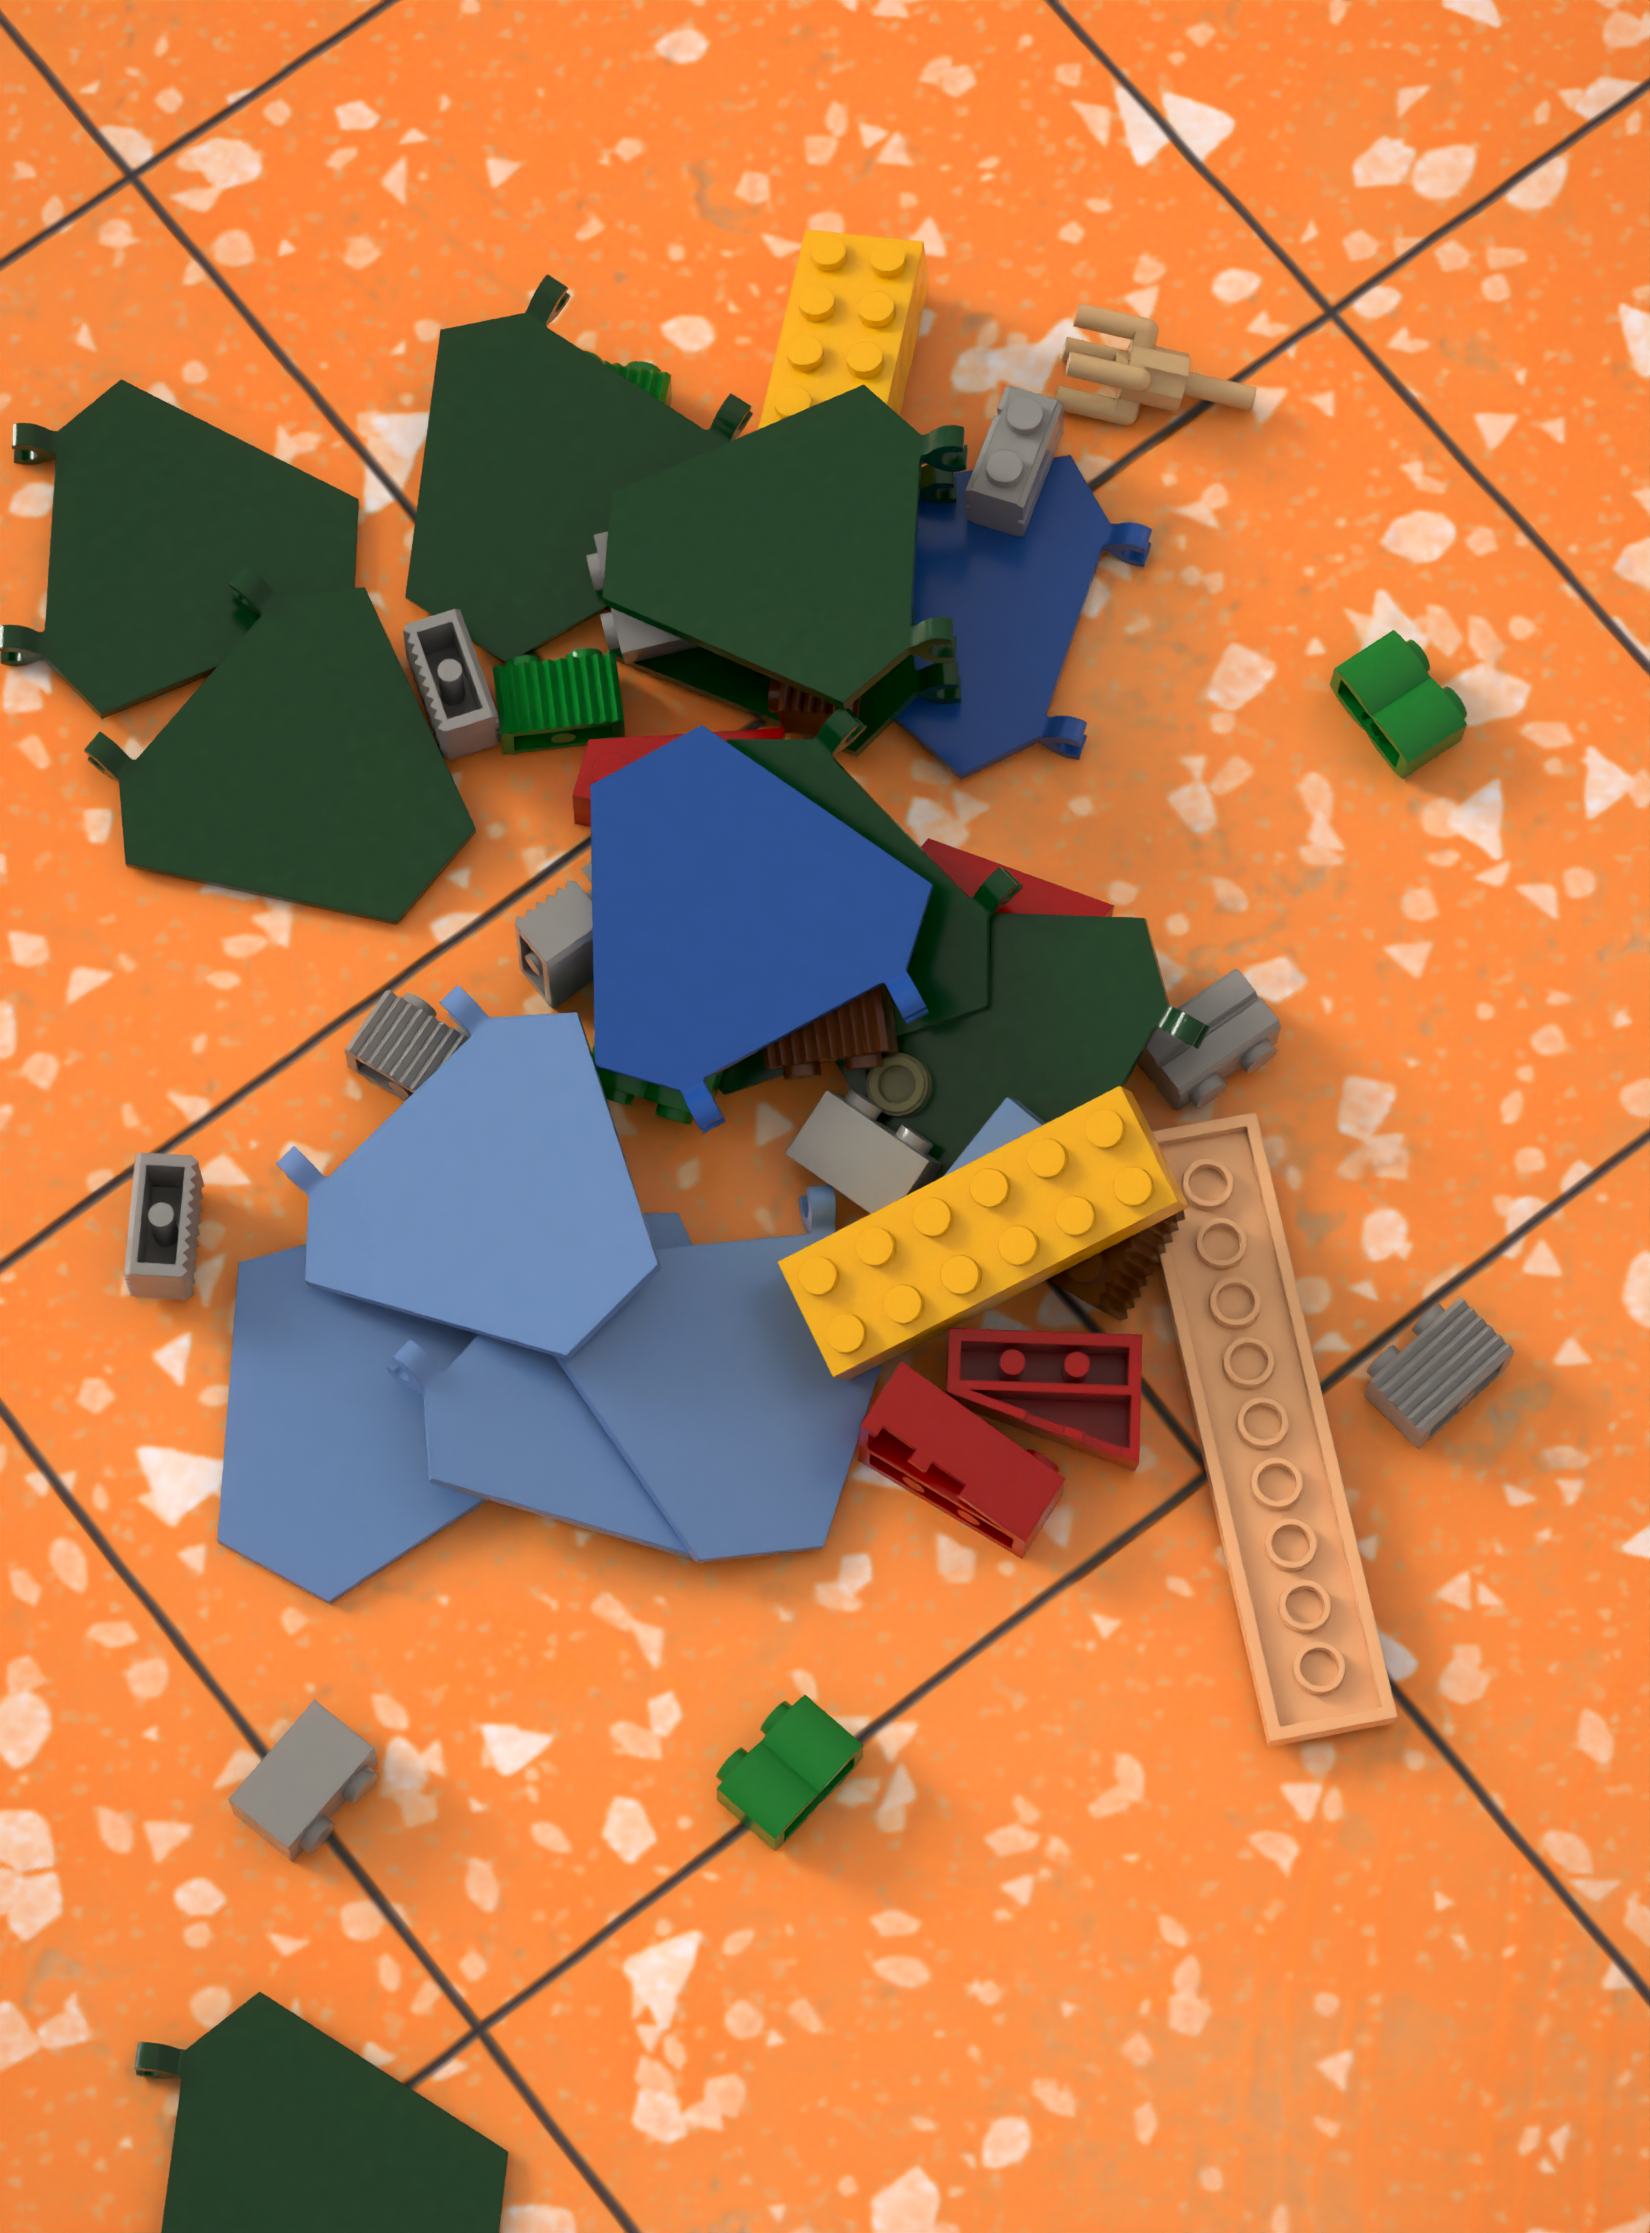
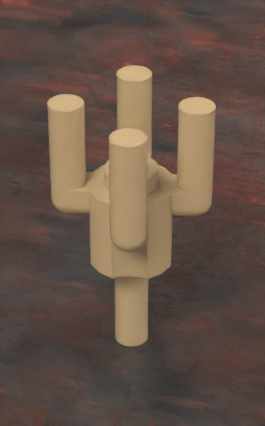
[1054,303,1257,425]

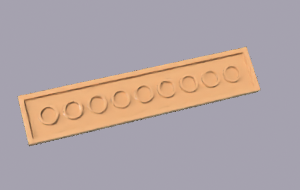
[1152,1112,1398,1747]

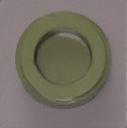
[866,1053,933,1118]

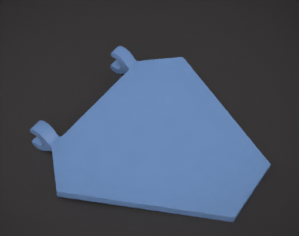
[276,985,661,1360]
[554,1185,882,1563]
[387,1213,707,1563]
[217,1244,488,1605]

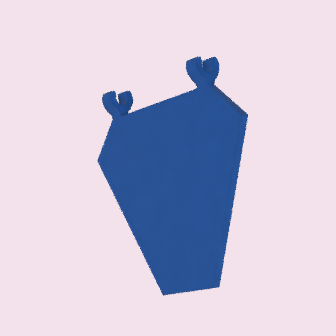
[894,455,1152,780]
[590,725,933,1134]

